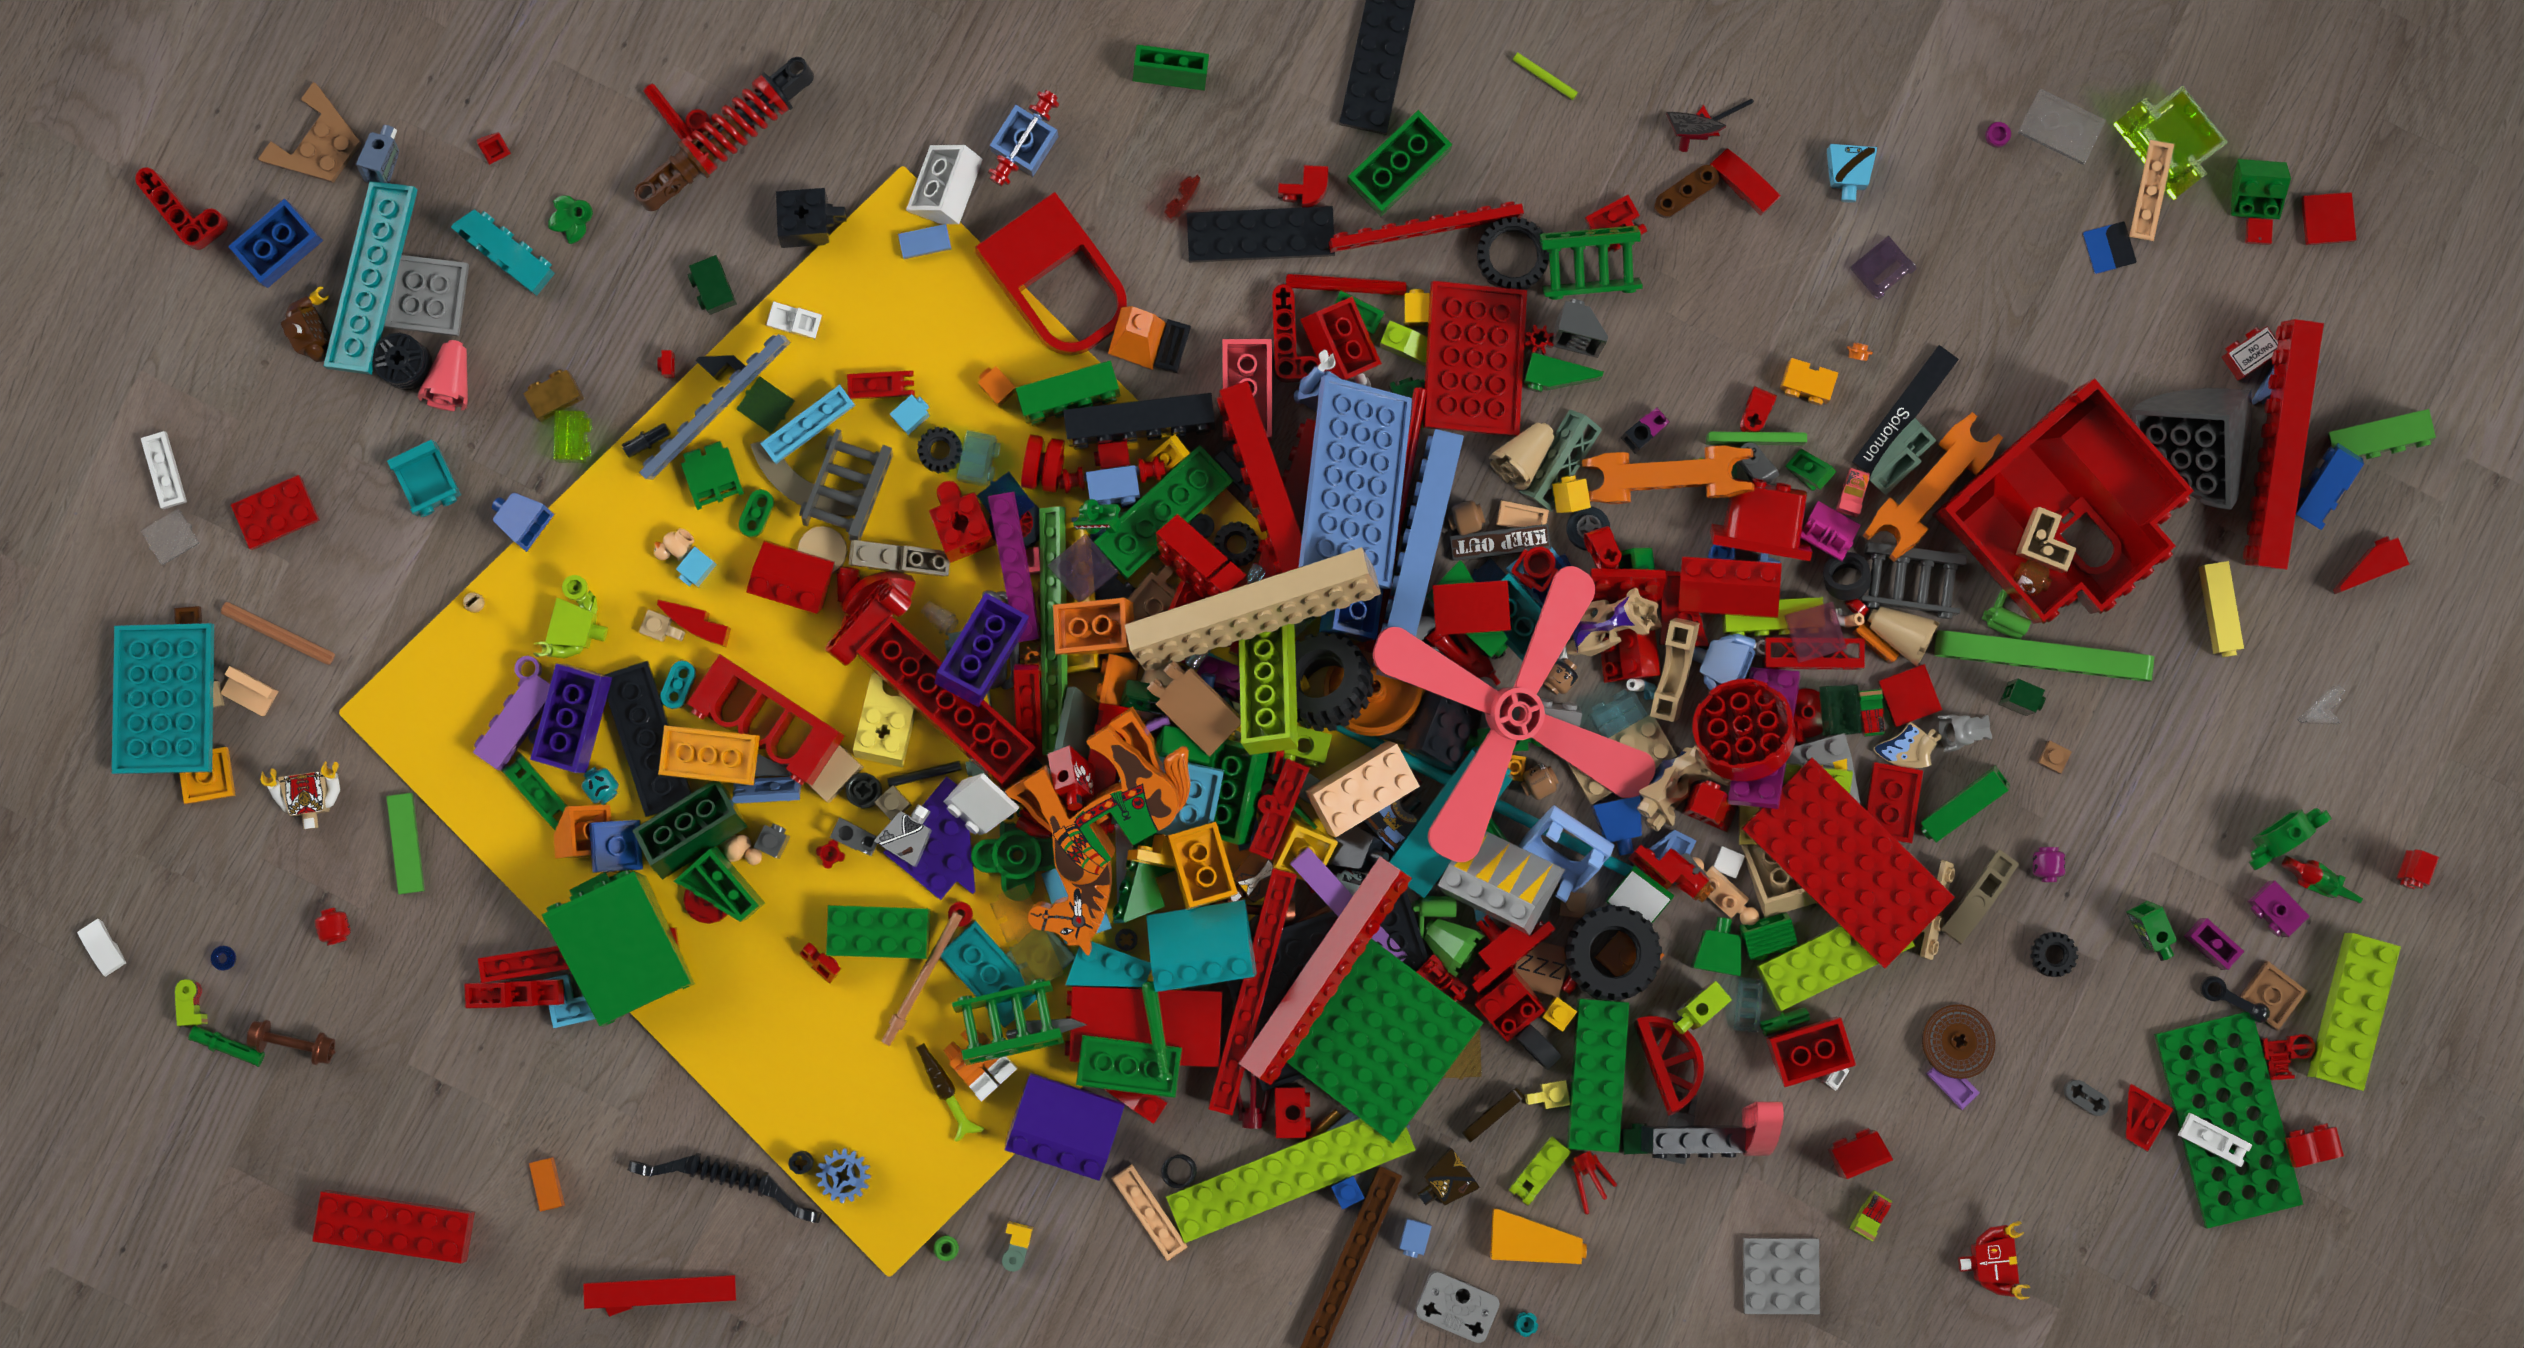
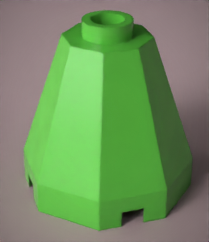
[1424,919,1487,978]

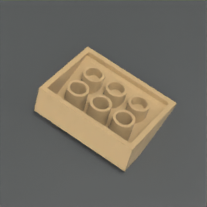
[1741,845,1817,918]

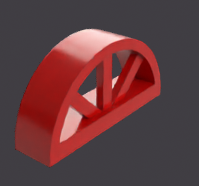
[1013,663,1043,757]
[1633,1016,1704,1116]

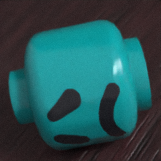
[581,767,619,805]

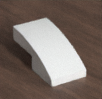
[766,302,822,339]
[77,919,126,977]

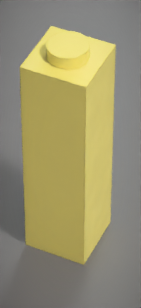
[2198,561,2244,658]

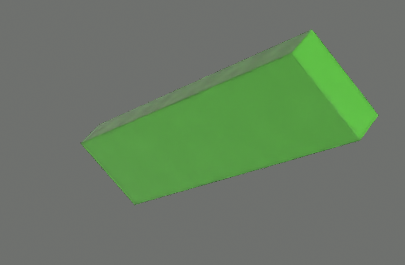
[1706,432,1807,446]
[386,793,425,895]

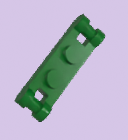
[502,753,568,830]

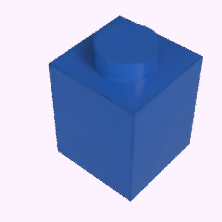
[1330,1176,1365,1210]

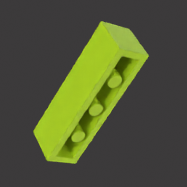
[1722,597,1825,637]

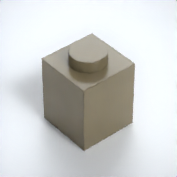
[875,785,912,821]

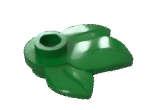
[548,195,593,244]

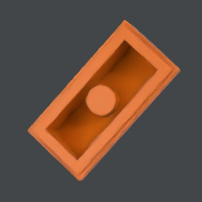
[1853,619,1900,664]
[529,1157,565,1212]

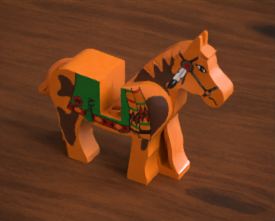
[1005,706,1191,956]

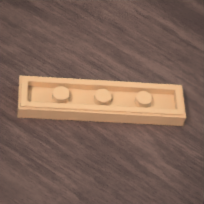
[2129,140,2175,241]
[1111,1164,1188,1261]

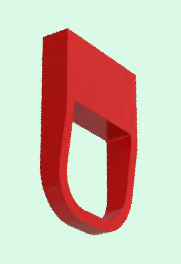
[975,192,1127,355]

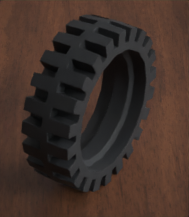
[1477,217,1549,290]

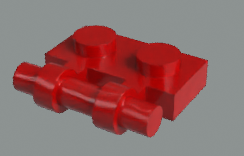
[1585,195,1647,252]

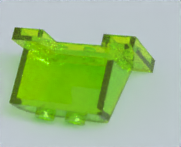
[2113,85,2228,200]

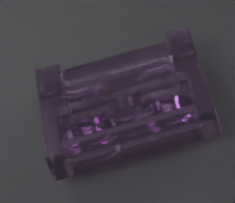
[1850,235,1917,300]

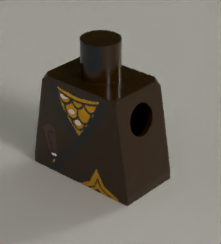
[1417,1148,1480,1206]

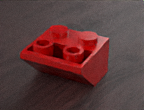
[1600,629,1661,683]
[1475,967,1545,1042]

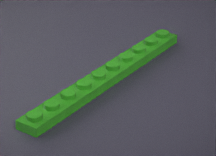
[1039,506,1068,755]

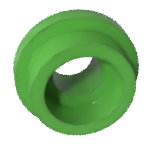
[934,1236,959,1261]

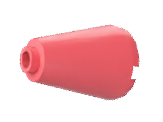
[418,340,468,411]

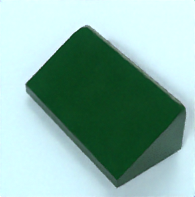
[1120,680,1167,716]

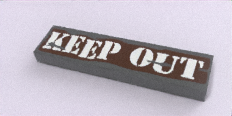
[1450,524,1551,561]

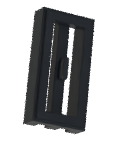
[1154,319,1191,373]

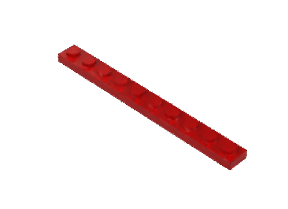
[1208,868,1297,1116]

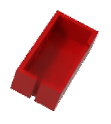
[1156,514,1248,598]

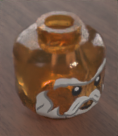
[2013,560,2052,596]

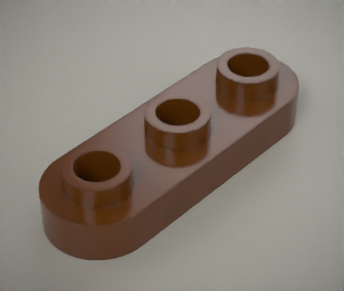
[1654,165,1719,218]

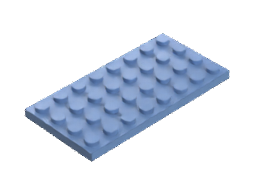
[1298,375,1412,589]

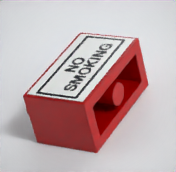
[2221,326,2278,381]

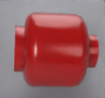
[315,908,351,946]

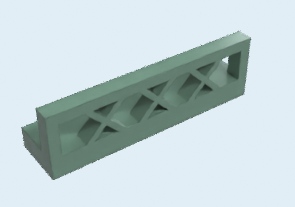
[1519,409,1602,512]

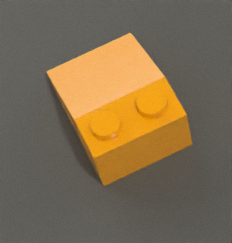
[1168,822,1238,910]

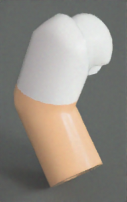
[1829,608,1864,628]

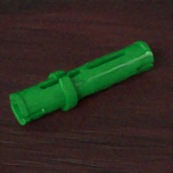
[188,1025,265,1067]

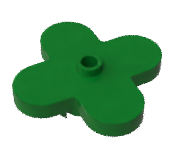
[971,809,1056,901]

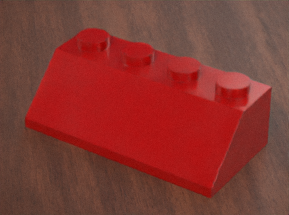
[1679,557,1782,618]

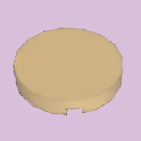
[798,526,848,574]

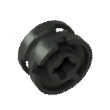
[846,773,882,808]

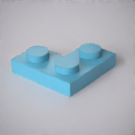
[543,974,595,1028]

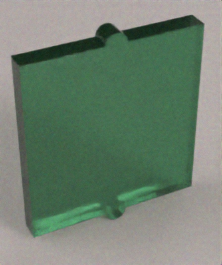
[736,376,795,434]

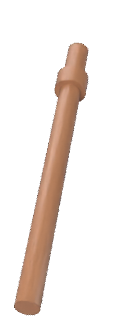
[881,911,963,1046]

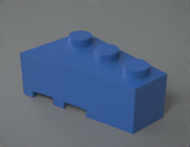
[2296,443,2364,530]

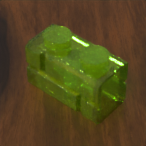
[553,410,592,463]

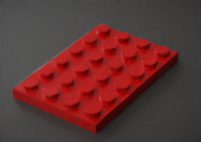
[1422,281,1527,437]

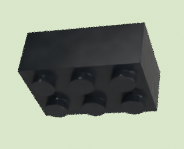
[1403,690,1479,770]

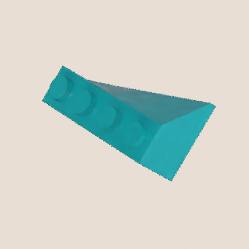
[451,209,555,296]

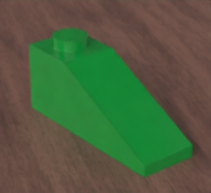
[1524,353,1604,393]

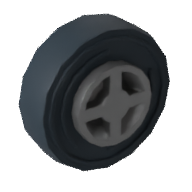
[1566,506,1610,550]

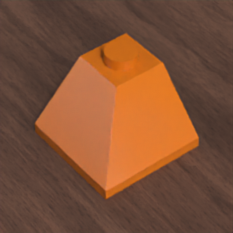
[1108,306,1166,370]
[554,805,611,859]

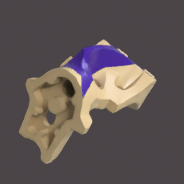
[1566,588,1662,656]

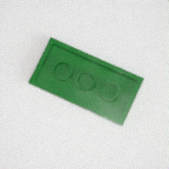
[1076,1035,1182,1098]

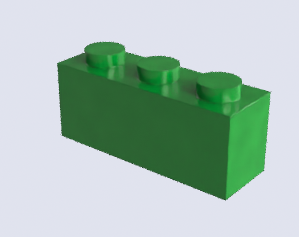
[1132,45,1209,91]

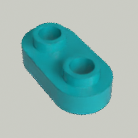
[661,661,696,709]

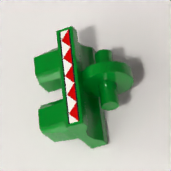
[1073,499,1121,534]

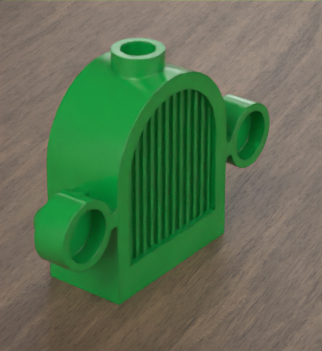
[2249,808,2332,871]

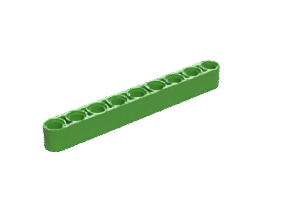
[1934,630,2155,682]

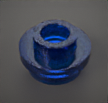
[211,946,236,971]

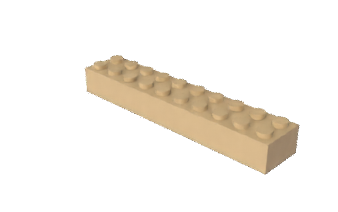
[1125,547,1381,670]

